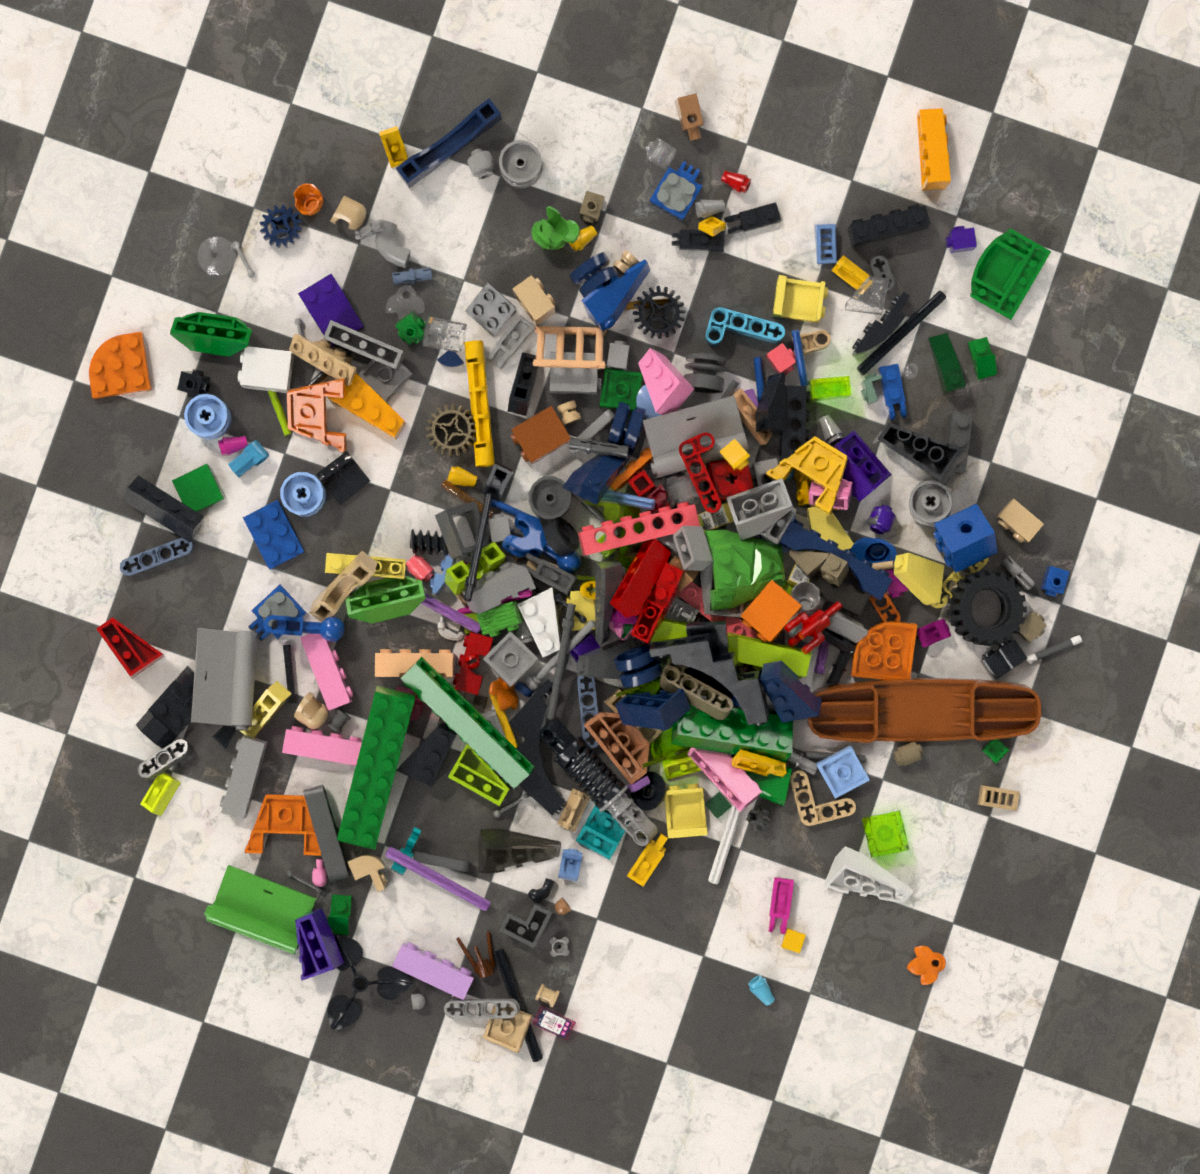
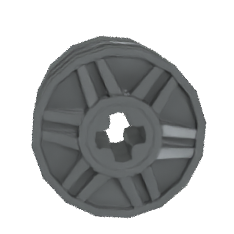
[684,352,727,393]

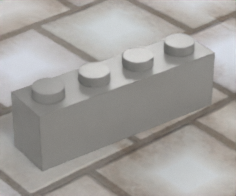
[323,320,406,370]
[220,735,268,819]

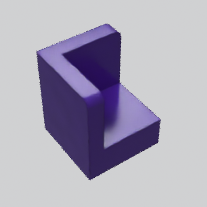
[569,634,600,663]

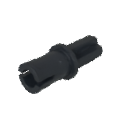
[826,651,852,686]

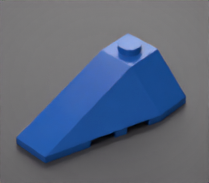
[581,259,650,332]

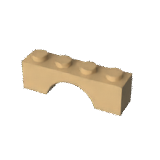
[309,551,377,622]

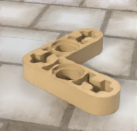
[790,770,856,826]

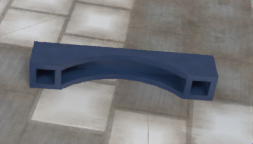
[396,98,502,188]
[779,519,893,601]

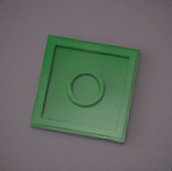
[599,368,643,411]
[172,464,224,512]

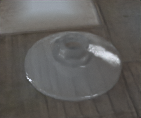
[197,237,236,276]

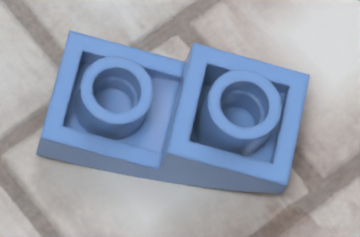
[430,555,456,595]

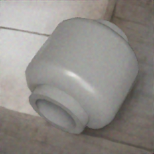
[467,148,496,179]

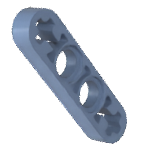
[120,538,194,576]
[577,676,599,748]

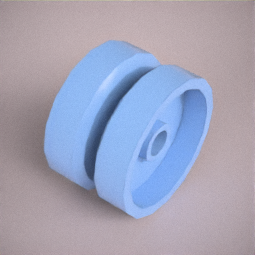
[184,394,232,440]
[280,472,326,517]

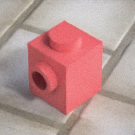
[765,343,796,375]

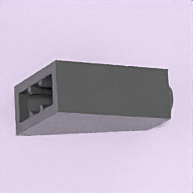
[577,640,631,679]

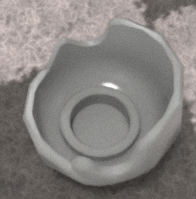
[791,581,820,613]

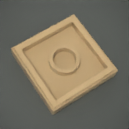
[483,1003,532,1053]

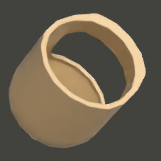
[330,196,366,230]
[294,692,329,730]

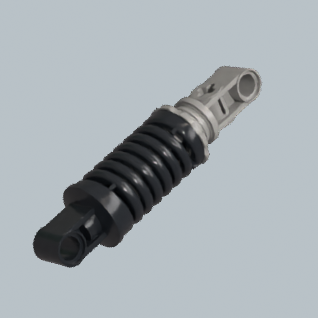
[539,719,657,846]

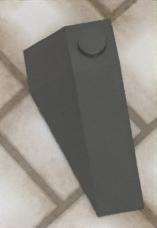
[595,561,625,644]

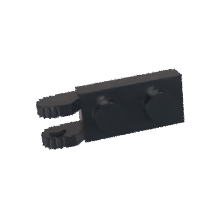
[724,202,781,234]

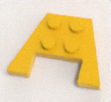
[766,437,848,515]

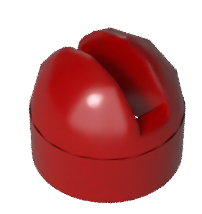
[464,654,481,669]

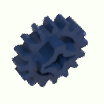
[259,205,303,248]

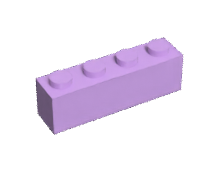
[392,942,474,1000]

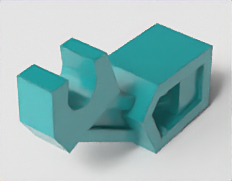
[391,827,422,876]

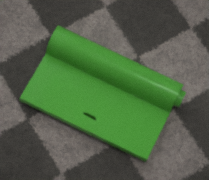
[204,865,317,955]

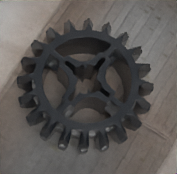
[633,286,685,339]

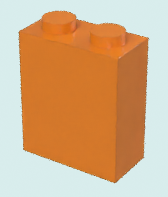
[740,580,803,643]

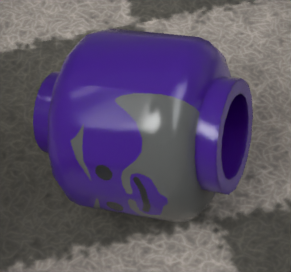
[867,504,896,535]

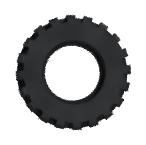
[947,571,1027,646]

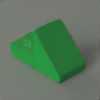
[967,337,997,380]
[328,894,352,935]

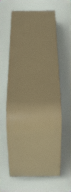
[659,658,733,720]

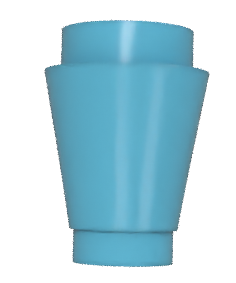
[748,975,775,1006]

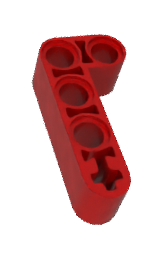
[679,432,721,513]

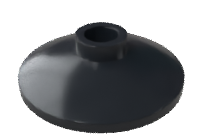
[631,771,666,810]

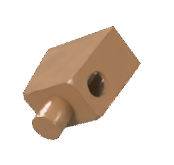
[675,93,703,141]

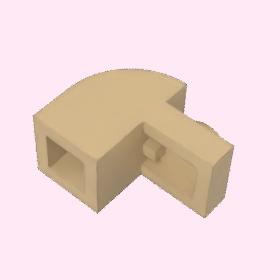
[348,854,388,892]

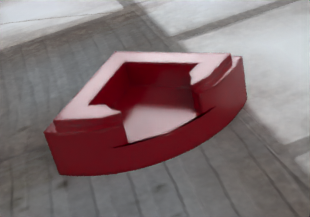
[647,484,668,509]

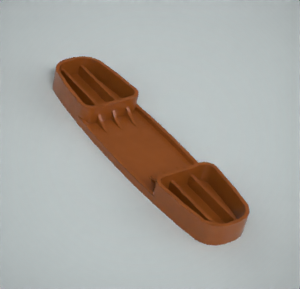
[807,678,1041,743]

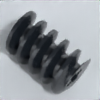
[410,529,449,556]

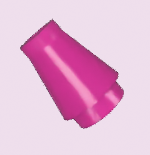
[218,436,248,456]

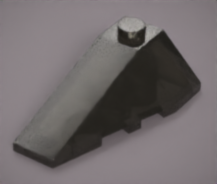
[478,829,561,873]

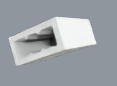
[238,347,294,393]

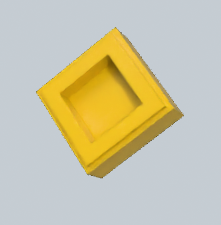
[698,216,726,236]
[781,928,806,953]

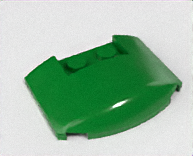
[970,228,1051,320]

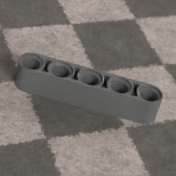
[304,784,350,882]

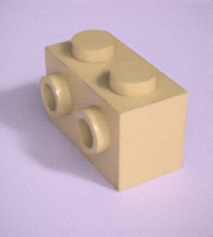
[996,499,1044,543]

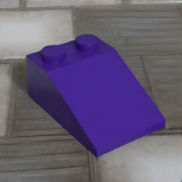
[298,273,364,346]

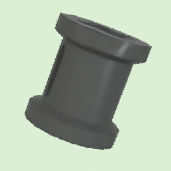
[326,708,351,734]

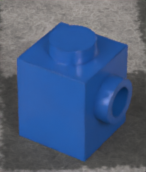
[1041,566,1070,597]

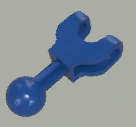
[502,513,582,574]
[263,615,345,642]

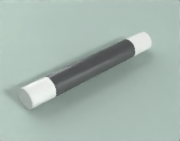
[1026,635,1082,665]

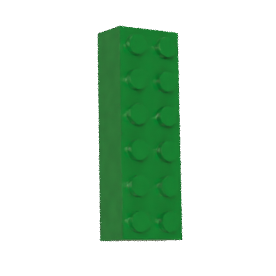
[671,704,793,763]

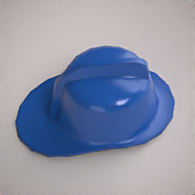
[851,538,897,563]

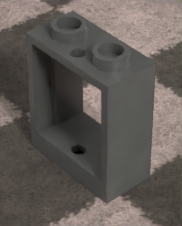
[435,501,491,560]

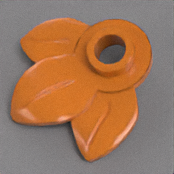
[489,677,518,711]
[907,946,946,985]

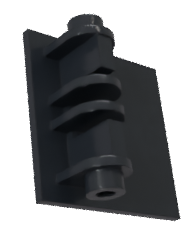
[316,451,370,505]

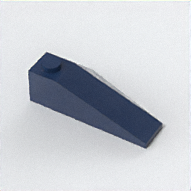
[563,441,636,505]

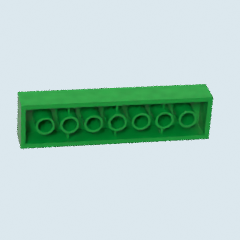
[337,686,415,850]

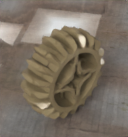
[426,404,477,457]

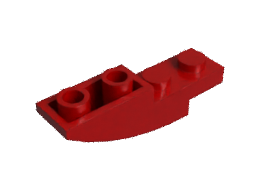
[630,563,685,643]

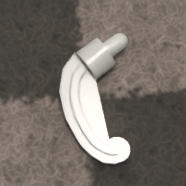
[438,616,463,640]

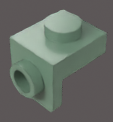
[861,373,883,405]

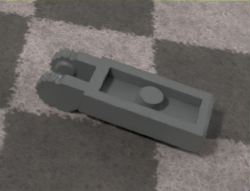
[520,553,577,595]

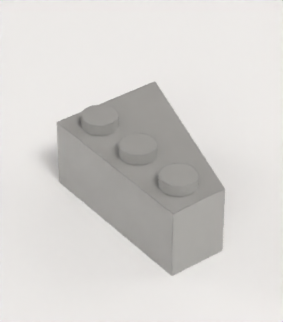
[461,562,536,614]

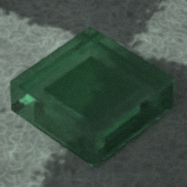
[705,791,732,819]

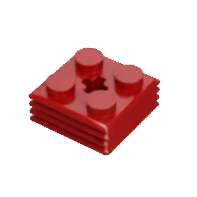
[708,460,753,502]

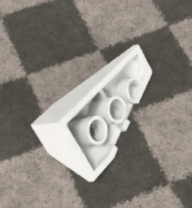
[824,846,913,903]

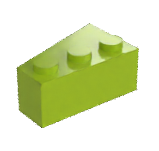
[448,744,510,806]

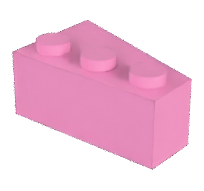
[638,348,694,415]

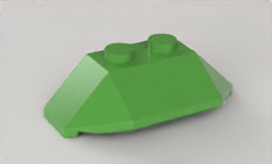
[345,576,425,623]

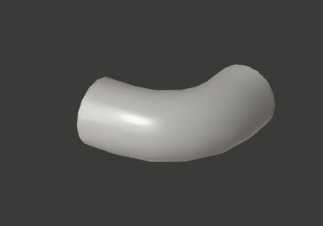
[375,220,411,268]

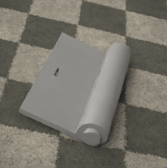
[643,395,750,478]
[191,628,258,731]

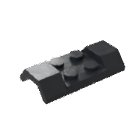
[136,666,194,749]

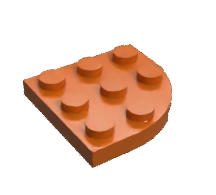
[89,332,152,399]
[851,621,917,680]

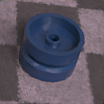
[569,252,620,298]
[607,401,646,450]
[613,644,663,687]

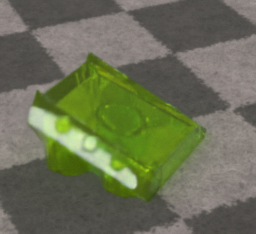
[862,810,910,858]

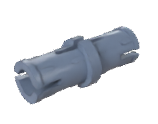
[392,267,432,285]

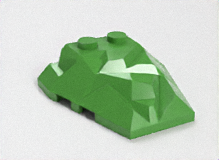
[704,530,786,610]

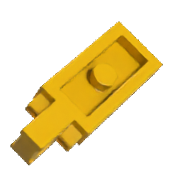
[731,749,787,777]
[627,833,668,887]

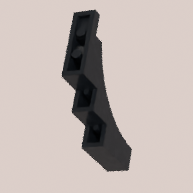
[649,633,770,725]
[509,679,566,816]

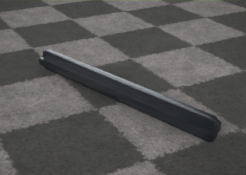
[857,290,946,375]
[494,949,543,1062]

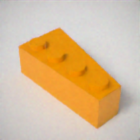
[917,108,951,191]
[327,372,406,440]

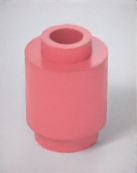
[405,554,434,583]

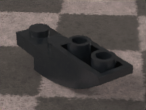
[852,292,910,356]

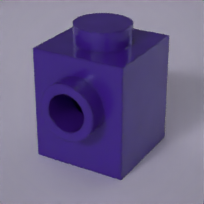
[946,226,977,253]

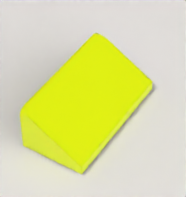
[661,748,702,780]
[141,772,181,816]

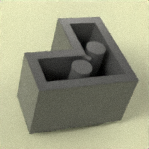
[499,902,553,949]

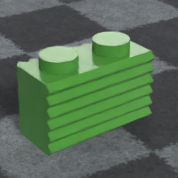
[476,600,524,637]

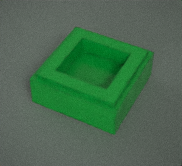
[981,739,1010,764]

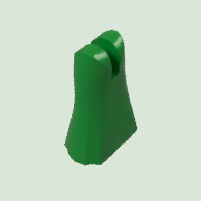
[745,767,792,806]

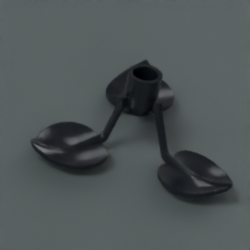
[327,935,412,1030]

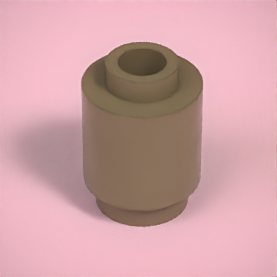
[893,742,924,766]

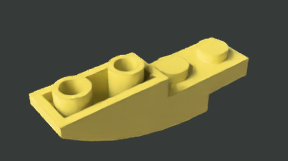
[325,553,406,579]

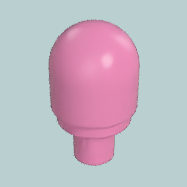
[312,859,328,887]

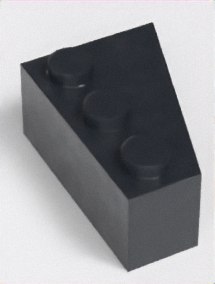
[396,722,457,787]

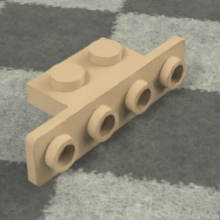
[289,334,356,386]

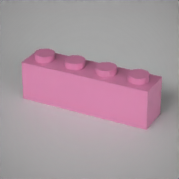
[300,633,354,711]
[282,726,362,766]
[687,748,762,812]

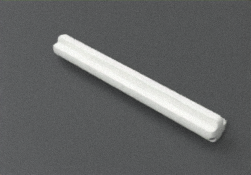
[708,804,742,884]

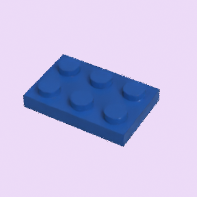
[243,500,305,570]

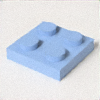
[816,745,870,798]

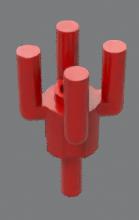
[784,601,842,654]

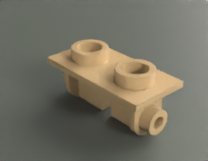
[557,788,590,832]

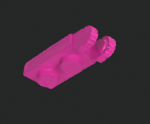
[768,877,794,934]

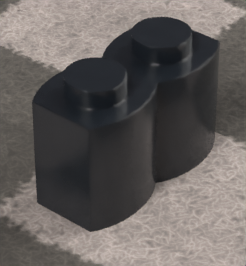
[980,639,1028,680]

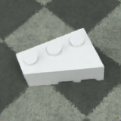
[517,587,561,658]

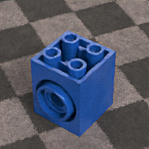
[933,504,998,573]

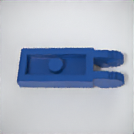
[878,364,907,420]

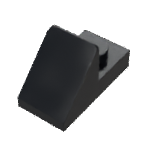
[482,462,513,502]

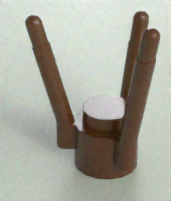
[456,932,496,978]

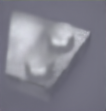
[845,276,889,315]

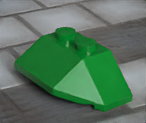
[170,312,252,357]

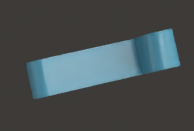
[705,307,785,346]

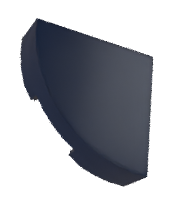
[437,348,464,367]

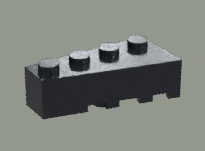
[878,423,968,485]

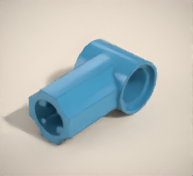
[228,440,269,478]

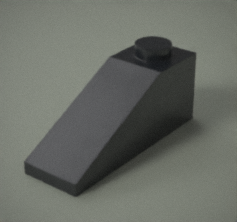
[507,352,539,416]
[755,373,787,434]

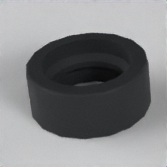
[544,518,580,556]

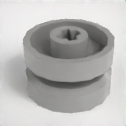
[499,140,542,188]
[909,480,953,527]

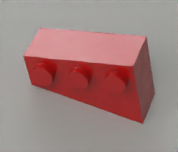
[96,617,165,679]

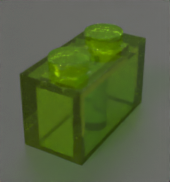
[808,376,851,402]

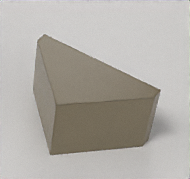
[789,551,830,578]

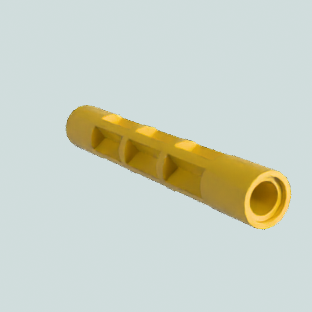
[464,340,495,467]

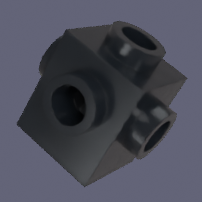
[177,369,211,398]

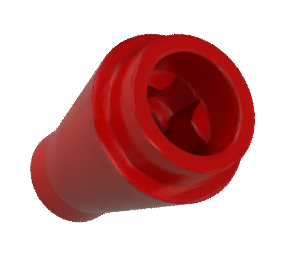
[721,170,751,193]

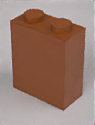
[510,406,570,465]

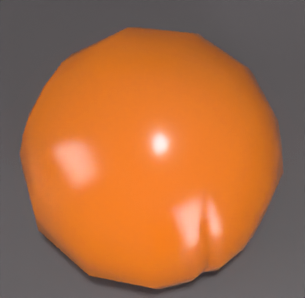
[293,183,324,216]

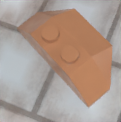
[584,712,650,784]

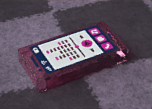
[532,1005,576,1041]

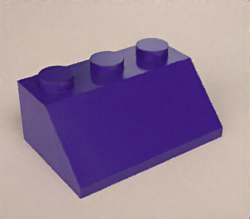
[833,430,892,502]

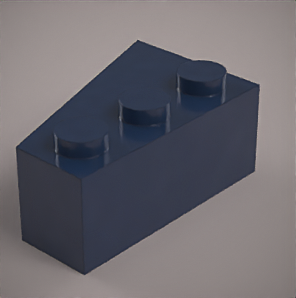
[760,660,822,723]

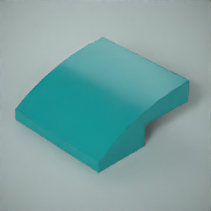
[576,805,629,860]

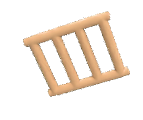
[533,326,607,369]

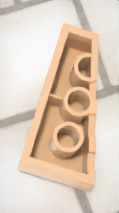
[375,649,455,677]

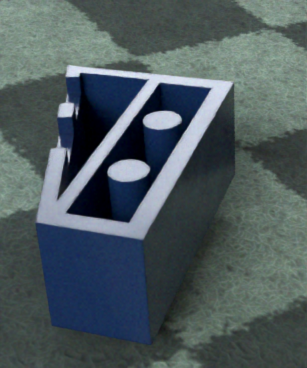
[615,688,691,731]

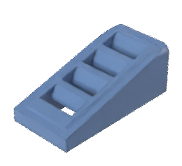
[814,223,837,264]

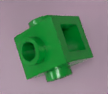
[395,311,427,344]

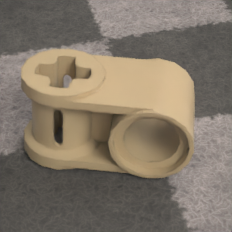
[792,330,831,356]

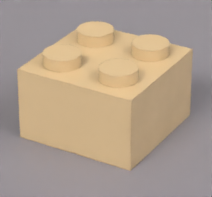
[512,275,556,326]

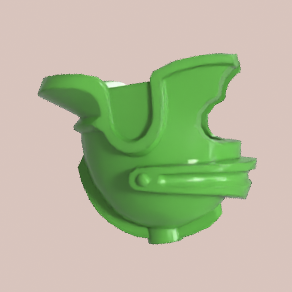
[531,206,579,250]

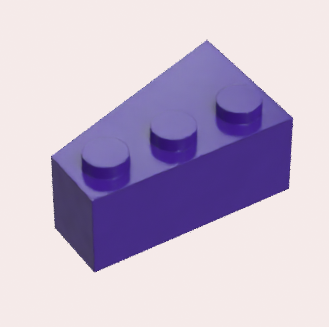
[295,908,344,981]

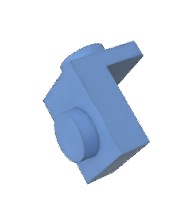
[558,848,583,882]

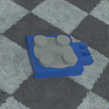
[649,161,702,221]
[248,584,307,642]

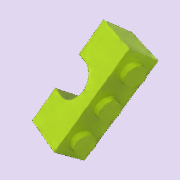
[444,542,506,595]

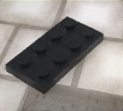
[686,621,733,699]

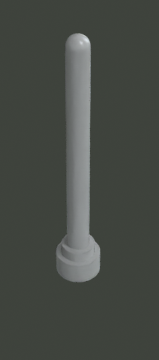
[524,620,596,691]

